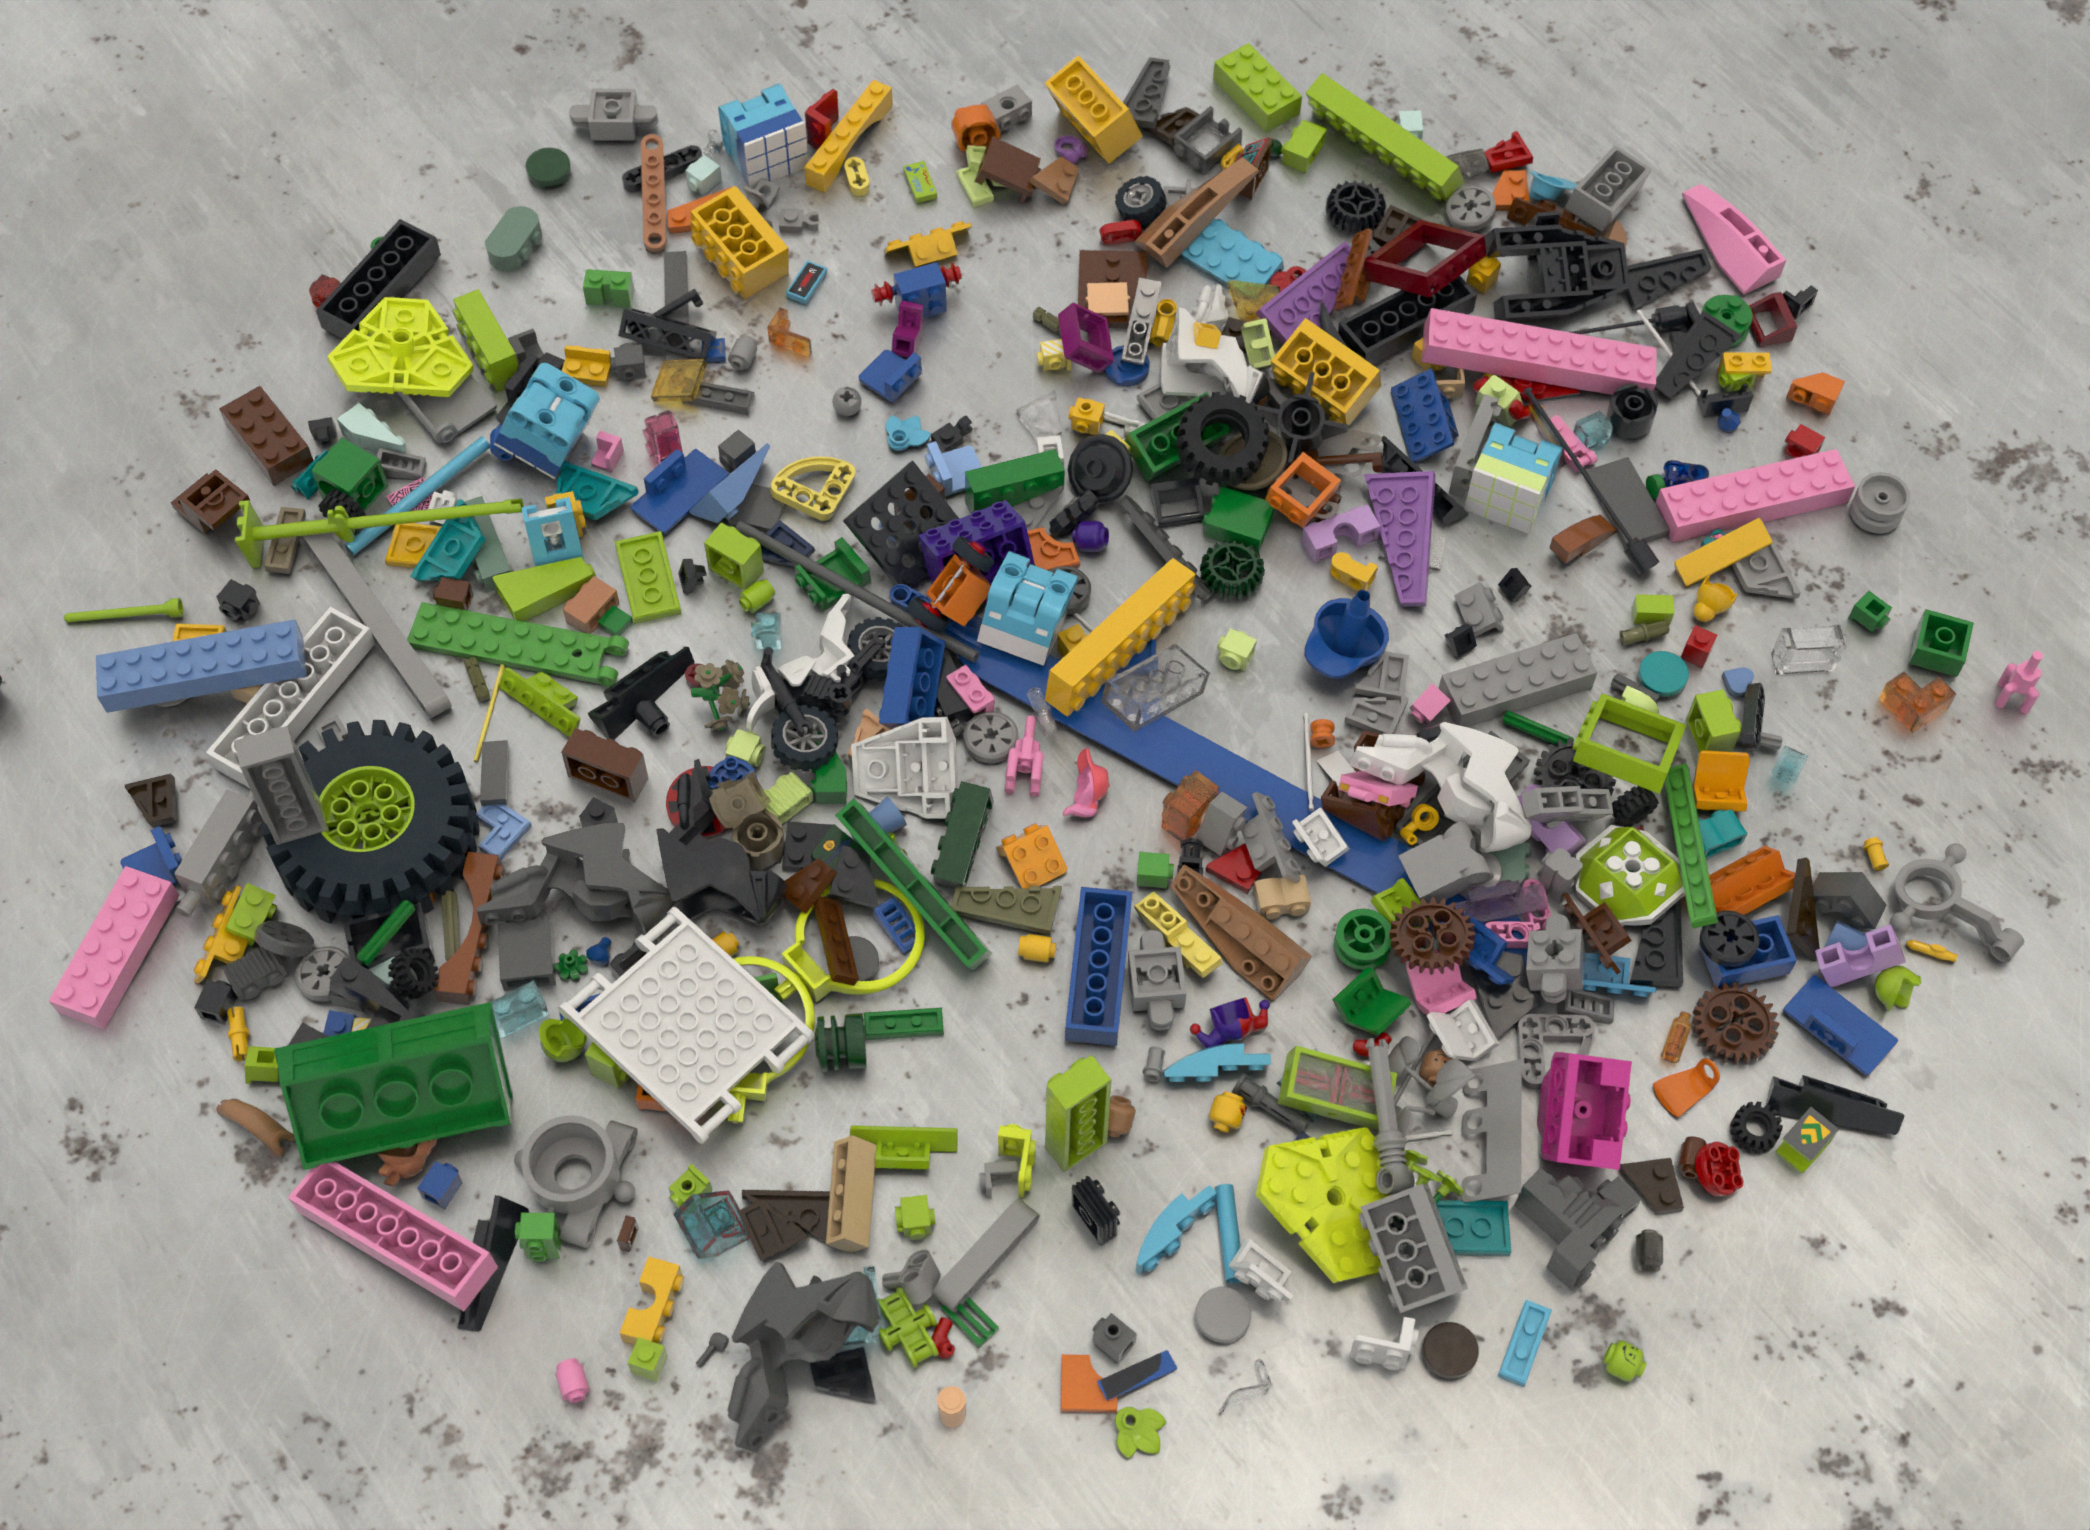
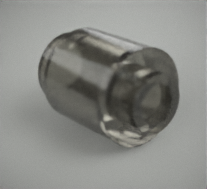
[1635,1229,1663,1272]

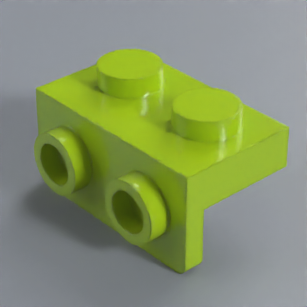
[1370,878,1430,928]
[225,883,277,947]

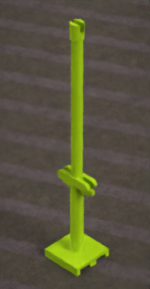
[235,498,524,568]

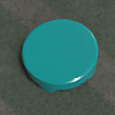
[1638,651,1689,697]

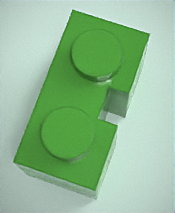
[583,269,635,307]

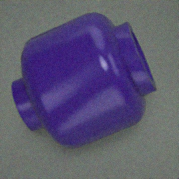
[1072,521,1109,552]

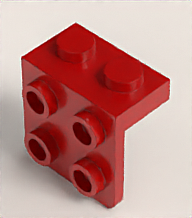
[805,89,839,150]

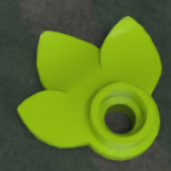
[1115,1407,1166,1458]

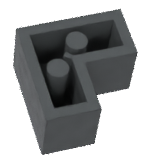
[1813,872,1887,930]

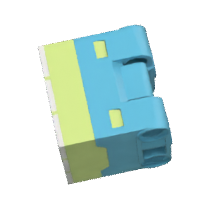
[1464,423,1563,534]

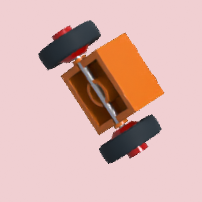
[907,536,994,633]

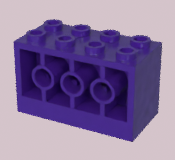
[918,500,1035,585]

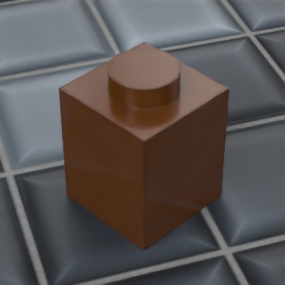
[433,577,473,611]

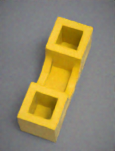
[620,1256,684,1345]

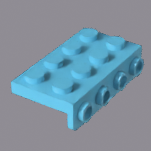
[1181,219,1284,302]

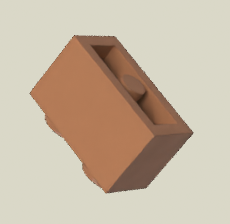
[563,576,620,634]

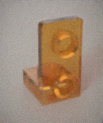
[767,307,812,356]

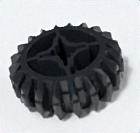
[1325,179,1386,234]

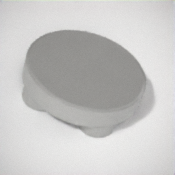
[1195,1287,1251,1344]

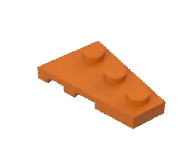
[667,187,732,233]

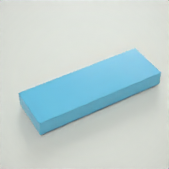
[1498,1299,1552,1387]

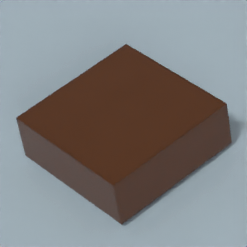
[617,1215,639,1252]

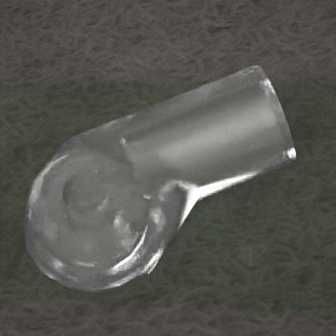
[703,130,723,159]

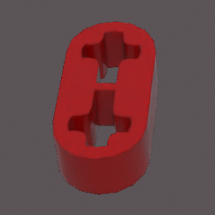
[1099,220,1143,245]

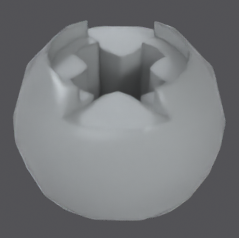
[832,387,862,416]

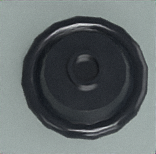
[1067,434,1133,505]

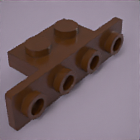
[1507,197,1597,237]
[1563,892,1632,975]

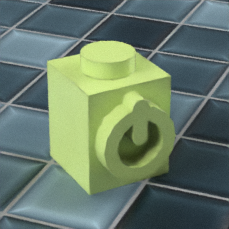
[1217,628,1257,671]
[725,729,766,767]

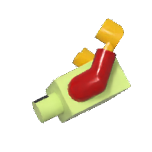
[1473,373,1544,428]

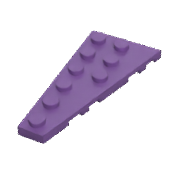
[1256,241,1351,345]
[1364,471,1436,607]

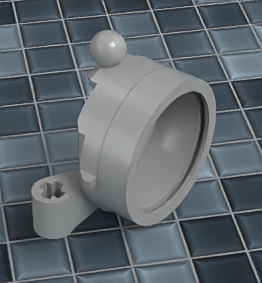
[514,1115,638,1248]

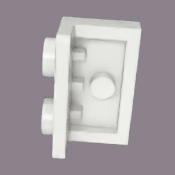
[1292,807,1350,867]

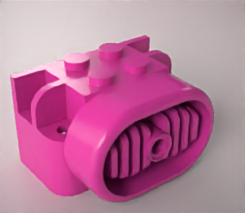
[1537,1052,1632,1170]

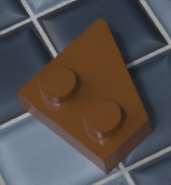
[784,858,838,914]

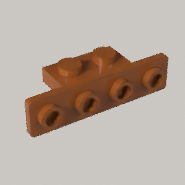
[1334,228,1372,312]

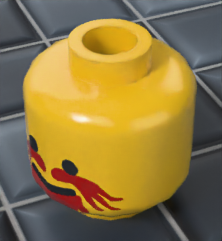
[1208,1091,1247,1133]

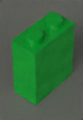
[1202,487,1275,552]

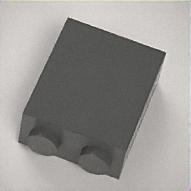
[498,917,556,991]

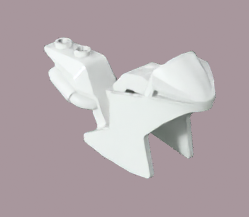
[1349,722,1532,853]

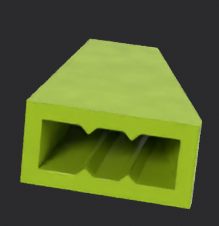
[492,557,596,621]

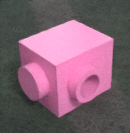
[1409,683,1451,725]

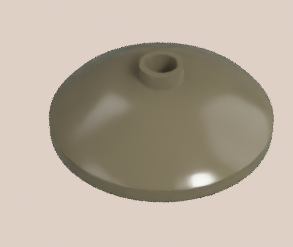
[1219,431,1288,490]

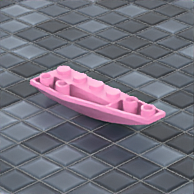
[1682,184,1786,295]

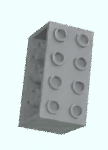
[1359,1184,1468,1313]

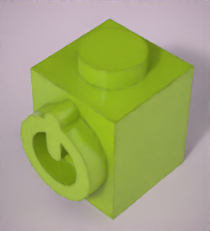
[895,1194,936,1240]

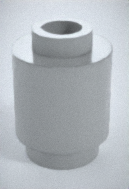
[728,335,757,370]

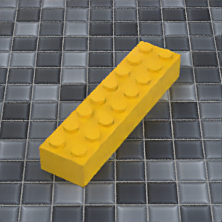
[1045,558,1195,717]

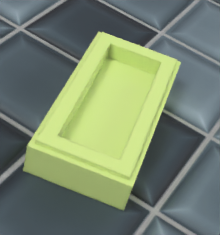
[956,167,994,207]

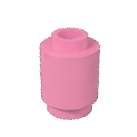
[555,1358,590,1403]

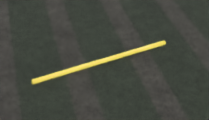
[473,664,505,762]

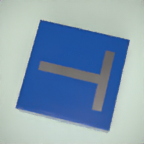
[702,338,726,362]

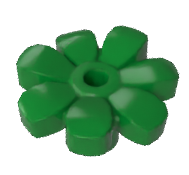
[555,949,588,981]

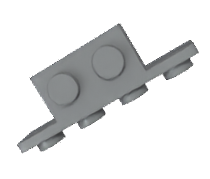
[1241,792,1301,883]

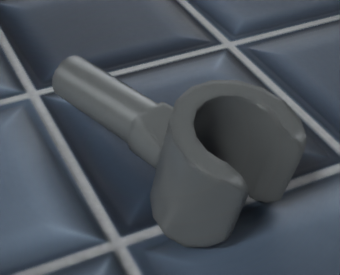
[696,1332,729,1367]

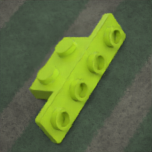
[499,667,581,737]
[850,1125,958,1169]

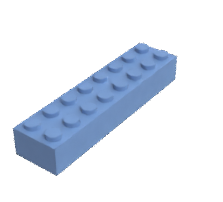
[96,619,306,713]

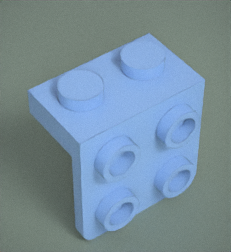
[925,441,982,496]

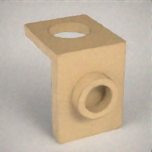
[1437,368,1465,399]

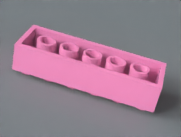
[49,866,180,1030]

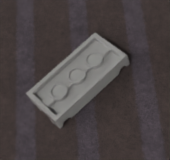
[1449,394,1502,497]

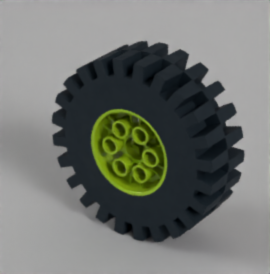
[261,720,479,926]

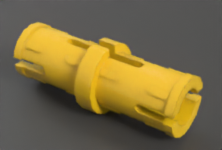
[227,1007,250,1061]

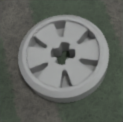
[1446,186,1496,232]
[964,711,1019,764]
[295,946,350,1001]

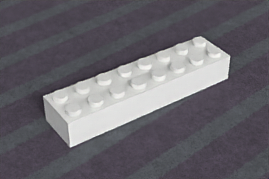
[206,607,375,788]

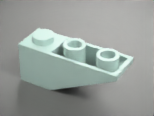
[337,403,407,454]

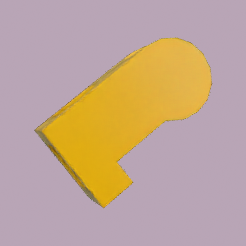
[1330,552,1378,591]

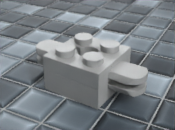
[569,89,658,140]
[1526,914,1585,1003]
[1128,930,1187,1031]

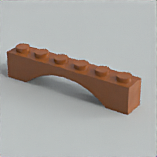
[434,852,504,1005]

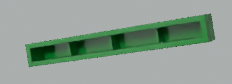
[835,798,993,971]

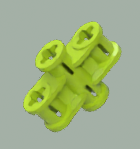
[876,1287,939,1369]

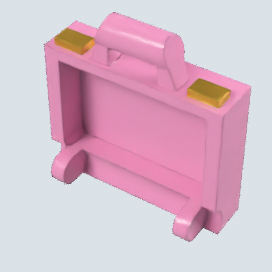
[1338,771,1418,808]

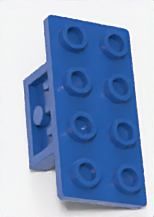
[1391,369,1459,463]
[631,449,729,534]
[1783,975,1898,1076]

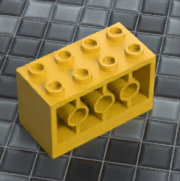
[1045,55,1143,164]
[690,186,789,300]
[1271,318,1381,427]

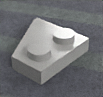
[1355,651,1409,700]

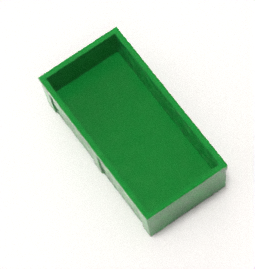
[274,1002,513,1170]

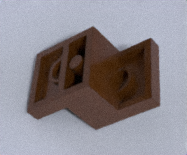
[171,469,250,534]

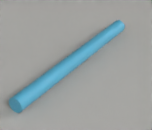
[344,436,490,556]

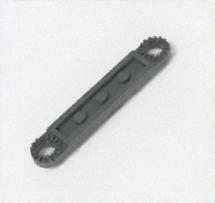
[1119,495,1212,602]

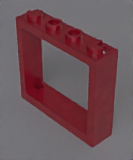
[1364,220,1487,297]

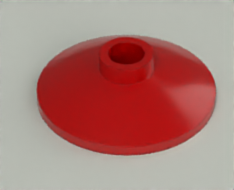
[1500,376,1546,398]

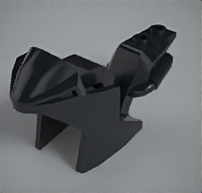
[656,759,787,926]

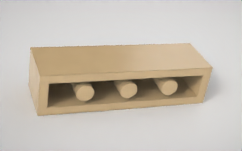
[826,1135,876,1253]

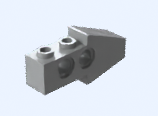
[1521,786,1613,823]

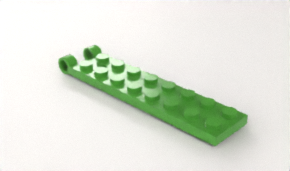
[407,602,629,687]

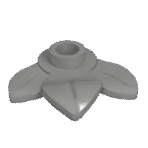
[1276,471,1316,508]

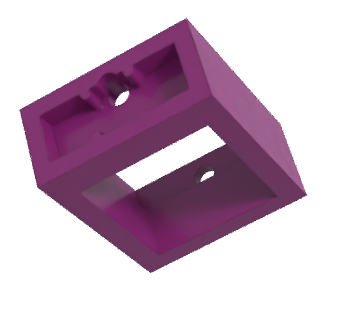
[1058,302,1114,373]

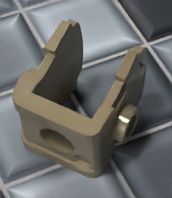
[709,771,771,829]

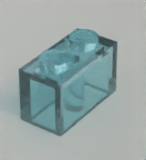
[491,981,549,1038]

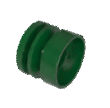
[814,1013,867,1072]

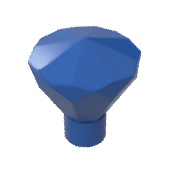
[1718,408,1741,432]
[586,937,611,966]

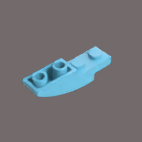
[1163,1043,1271,1082]
[1136,1185,1217,1275]

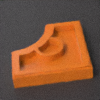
[1027,527,1081,570]
[1061,1354,1117,1413]

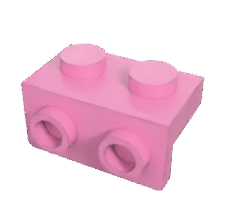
[946,665,995,713]

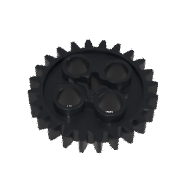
[1533,738,1616,795]

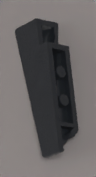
[1381,435,1469,525]
[588,646,695,740]
[1766,1075,1905,1135]
[458,1195,529,1332]

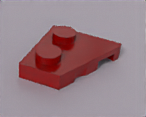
[1483,131,1533,173]
[1205,843,1264,894]

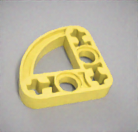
[770,456,856,521]

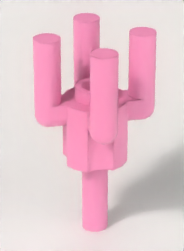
[1995,651,2043,714]
[1004,716,1044,797]

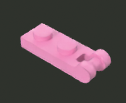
[1538,414,1597,473]

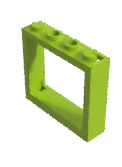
[1572,693,1686,794]

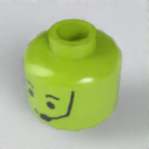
[1602,1340,1647,1382]

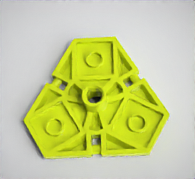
[327,297,473,397]
[1255,1127,1393,1283]

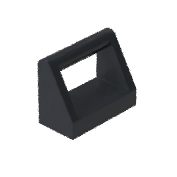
[1151,478,1205,527]

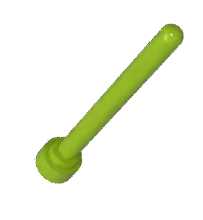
[64,598,184,623]

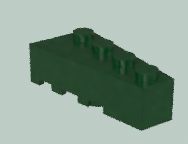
[931,781,994,888]

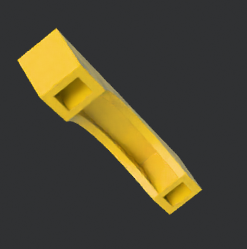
[804,79,893,193]

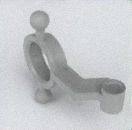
[1890,843,2024,963]

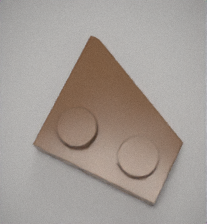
[1029,156,1079,205]

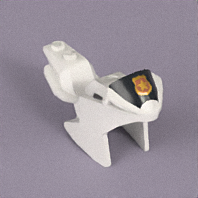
[1160,284,1270,406]

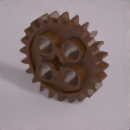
[1390,897,1475,975]
[1691,982,1780,1065]

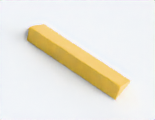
[1674,518,1773,588]

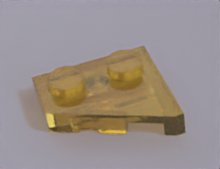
[1226,280,1279,322]

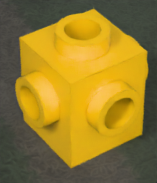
[1068,397,1105,435]

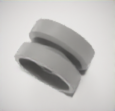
[1850,472,1910,534]

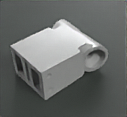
[1398,821,1494,903]

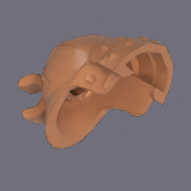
[375,1139,438,1187]

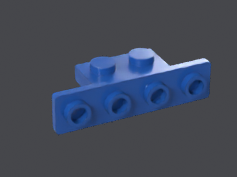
[1427,913,1515,985]

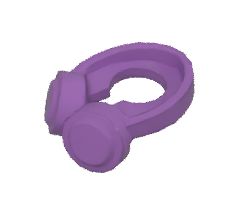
[1054,135,1088,164]

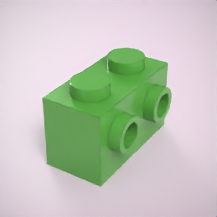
[515,1213,562,1262]

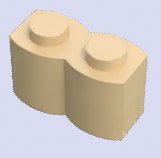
[1253,875,1311,920]

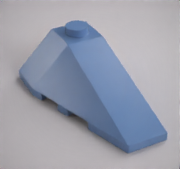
[689,443,771,523]

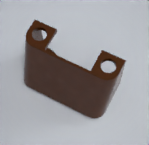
[1321,730,1426,841]

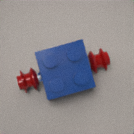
[871,262,962,318]

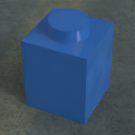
[417,1161,463,1210]

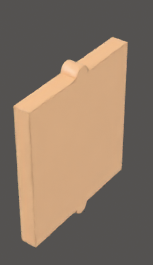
[1086,282,1130,316]

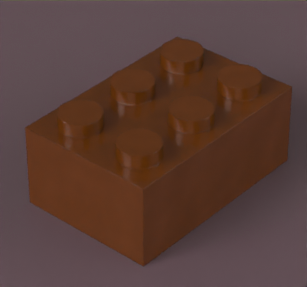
[561,728,649,802]

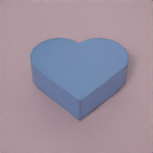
[1722,667,1754,697]

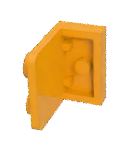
[1692,751,1750,812]
[996,823,1067,889]

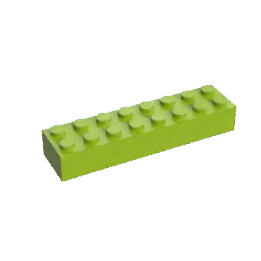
[1306,73,1464,203]

